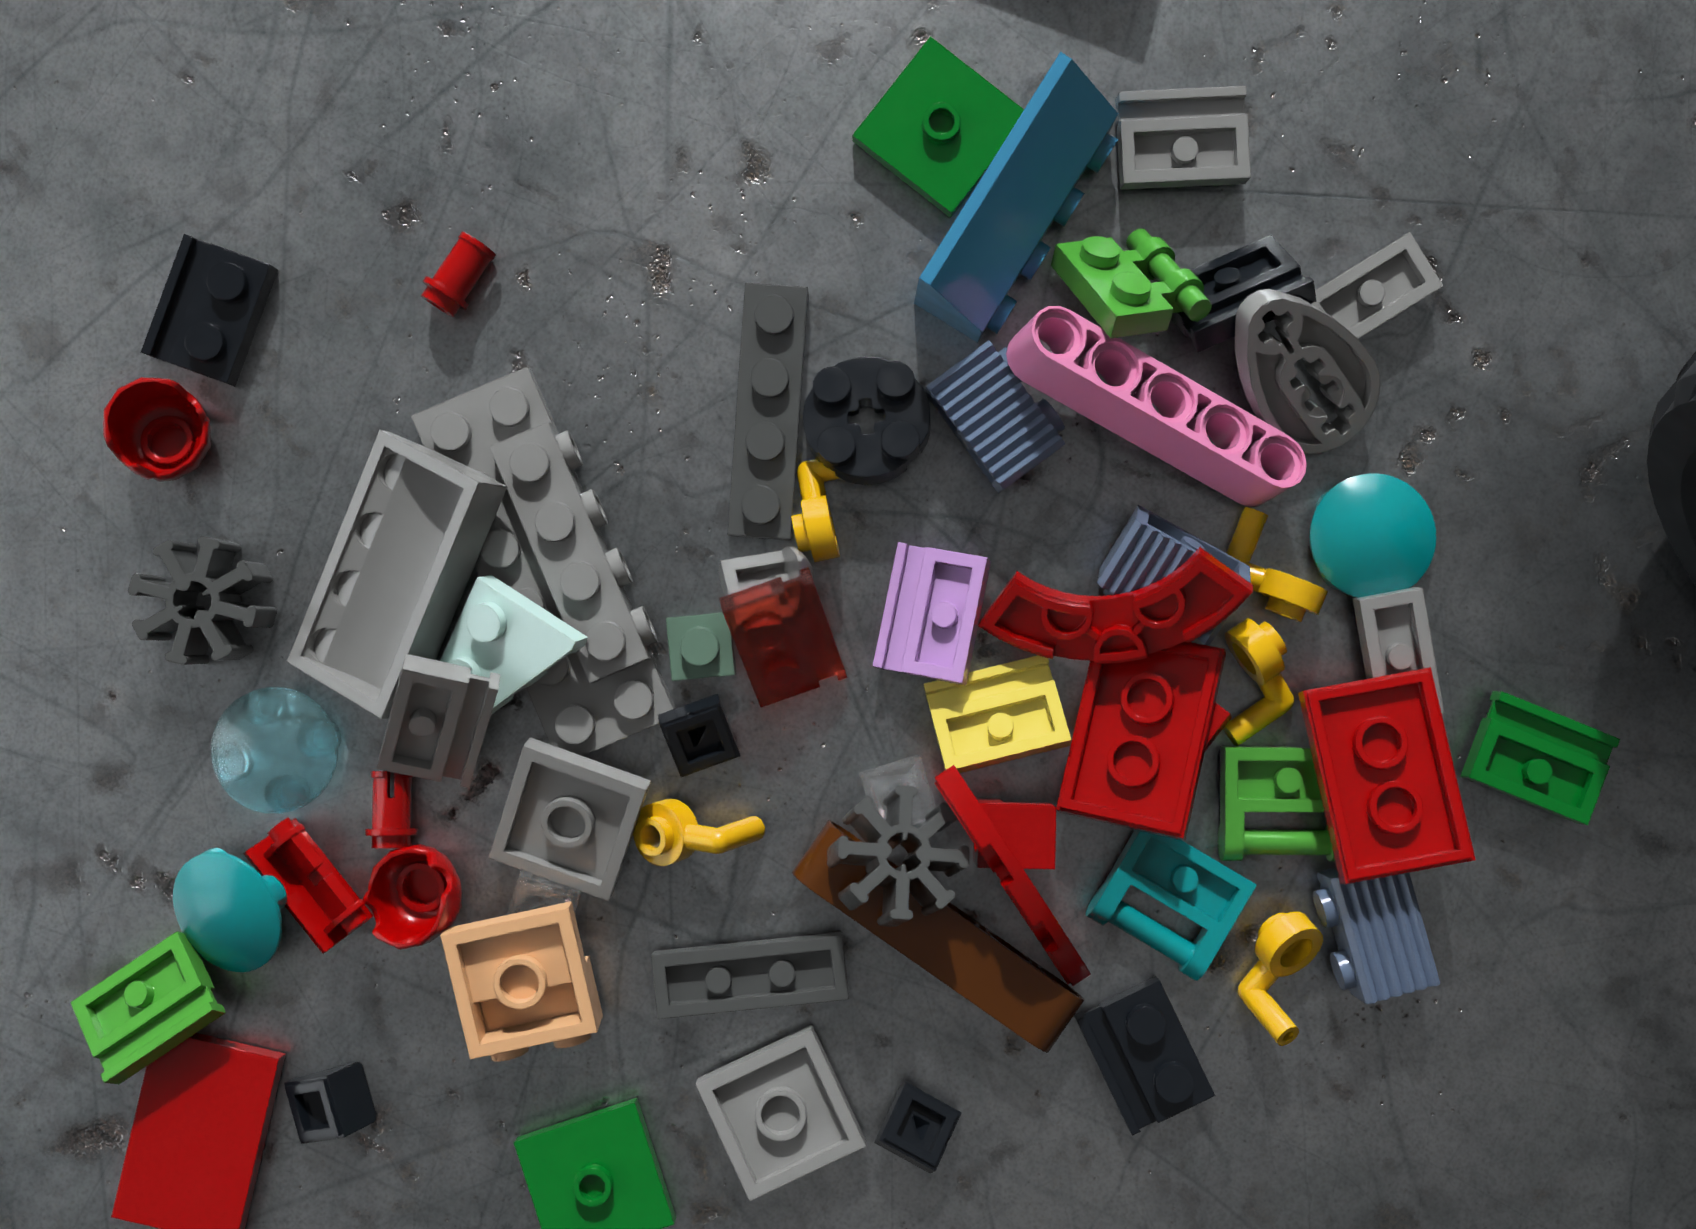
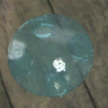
[211,687,341,814]

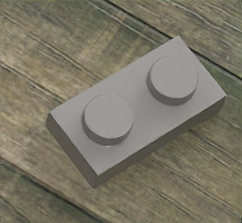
[1311,232,1443,338]
[1353,587,1445,714]

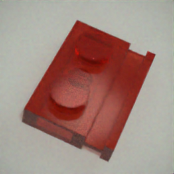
[719,567,848,707]

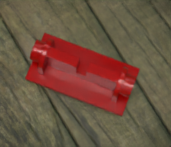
[243,817,373,954]

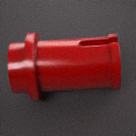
[421,232,496,318]
[365,771,418,848]

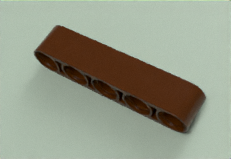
[792,820,1085,1053]

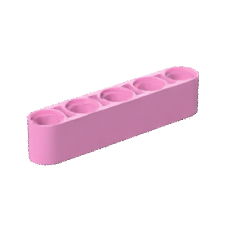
[1006,306,1307,507]

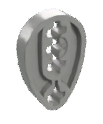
[1234,289,1380,454]

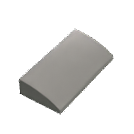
[287,430,507,719]

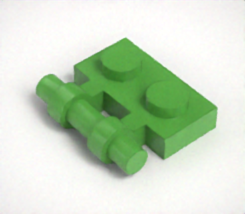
[1051,229,1212,339]

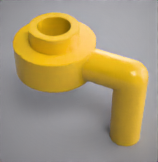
[791,458,841,563]
[1226,507,1328,622]
[1223,618,1294,747]
[633,798,765,866]
[1238,911,1323,1046]

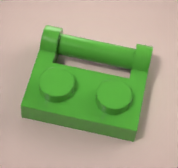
[1217,746,1335,862]

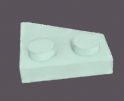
[440,575,588,715]

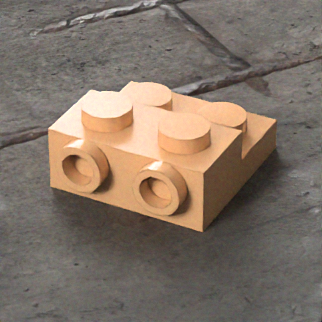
[440,901,603,1062]

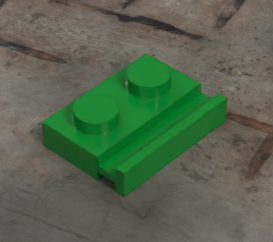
[1460,691,1620,825]

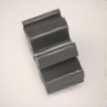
[128,536,277,665]
[827,785,970,927]

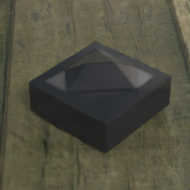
[658,694,741,777]
[874,1082,962,1173]

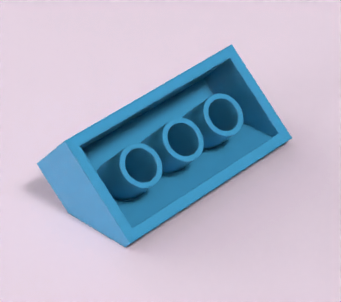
[914,52,1118,343]

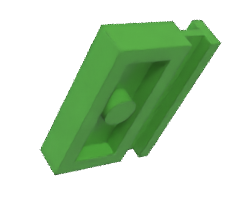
[70,931,226,1085]

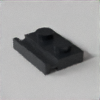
[141,234,278,387]
[1171,235,1316,352]
[1074,976,1215,1136]

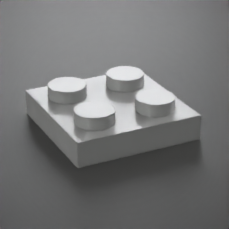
[489,737,651,901]
[695,1025,866,1201]

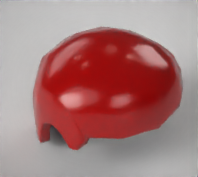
[103,377,211,482]
[363,844,463,950]

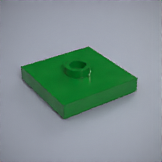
[852,36,1024,218]
[514,1097,676,1229]

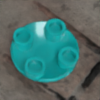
[1309,473,1436,598]
[173,847,287,972]

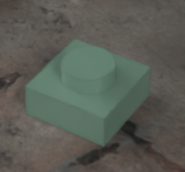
[666,612,736,681]

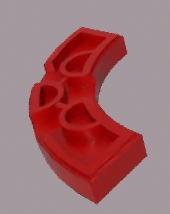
[978,547,1253,664]
[934,765,1091,986]

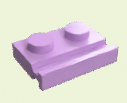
[873,542,991,685]

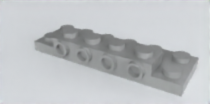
[411,366,676,756]

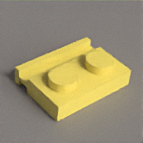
[924,655,1071,773]

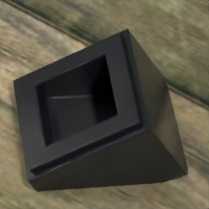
[284,1062,376,1144]

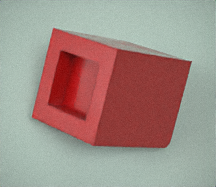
[973,797,1056,870]

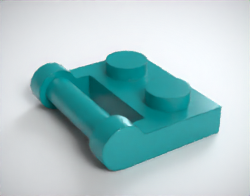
[1085,830,1257,981]

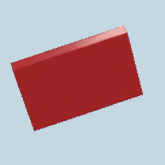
[1056,641,1226,841]
[1298,667,1476,884]
[111,1033,286,1229]

